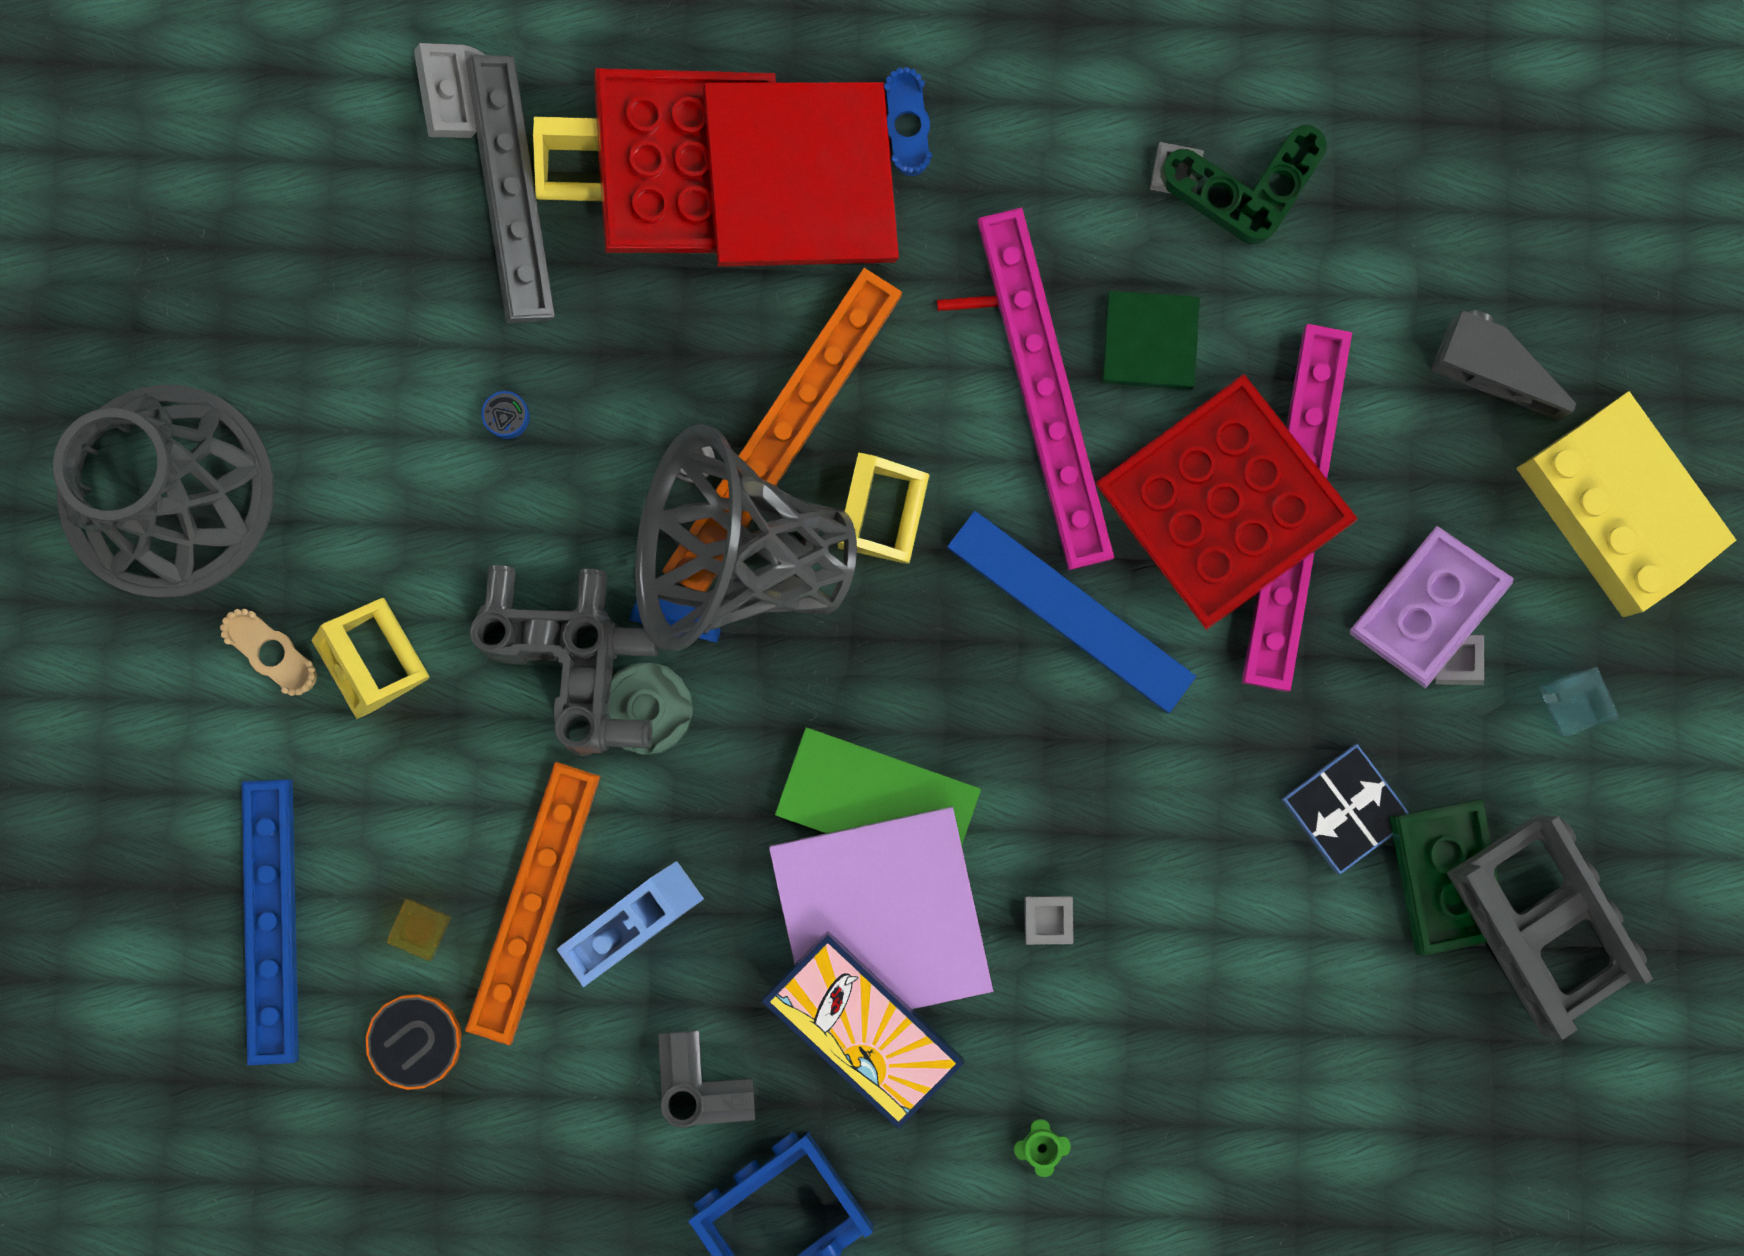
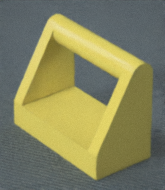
[533,117,602,201]
[838,452,930,564]
[312,598,430,719]

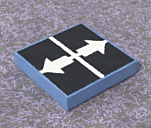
[1281,744,1409,875]

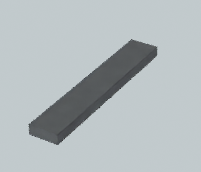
[466,55,555,323]

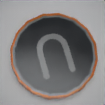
[366,994,462,1090]

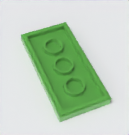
[775,727,981,846]

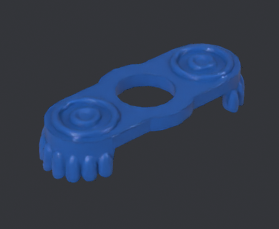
[884,67,932,176]

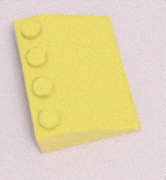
[1516,391,1736,617]

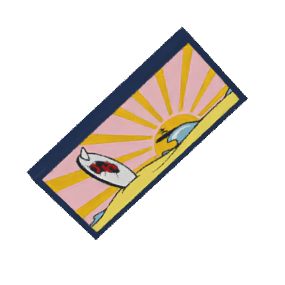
[762,931,964,1129]

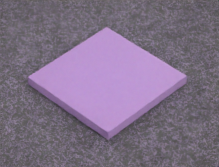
[769,806,993,1009]

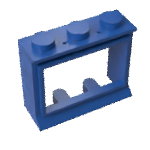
[688,1131,874,1256]

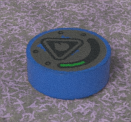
[482,391,530,439]

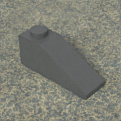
[1431,310,1577,421]

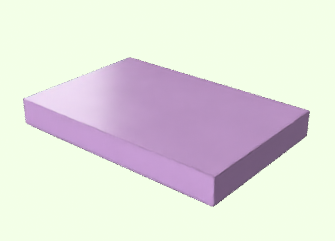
[1350,526,1514,689]

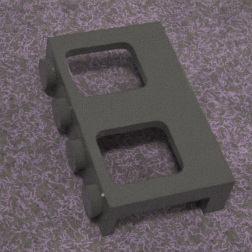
[1447,814,1653,1040]

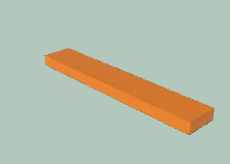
[465,762,601,1046]

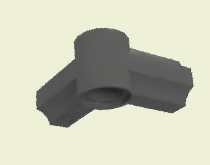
[658,1031,755,1128]

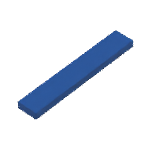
[947,511,1197,714]
[242,780,299,1065]

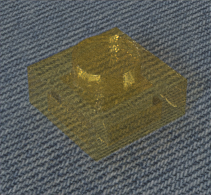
[386,898,452,961]

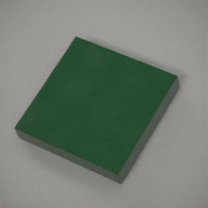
[1102,291,1200,390]

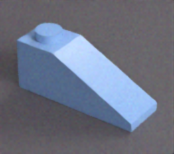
[557,861,704,987]

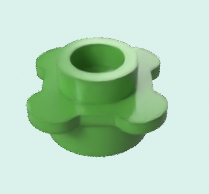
[1014,1119,1071,1177]

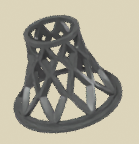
[53,385,274,598]
[635,424,857,651]

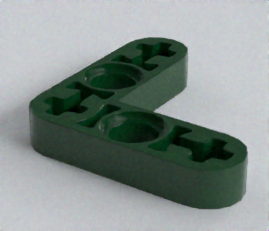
[1160,125,1327,244]

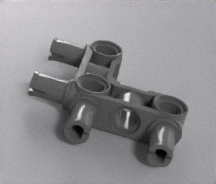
[470,565,659,757]

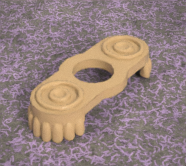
[220,609,317,696]

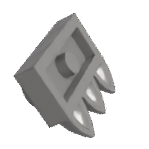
[414,43,484,138]

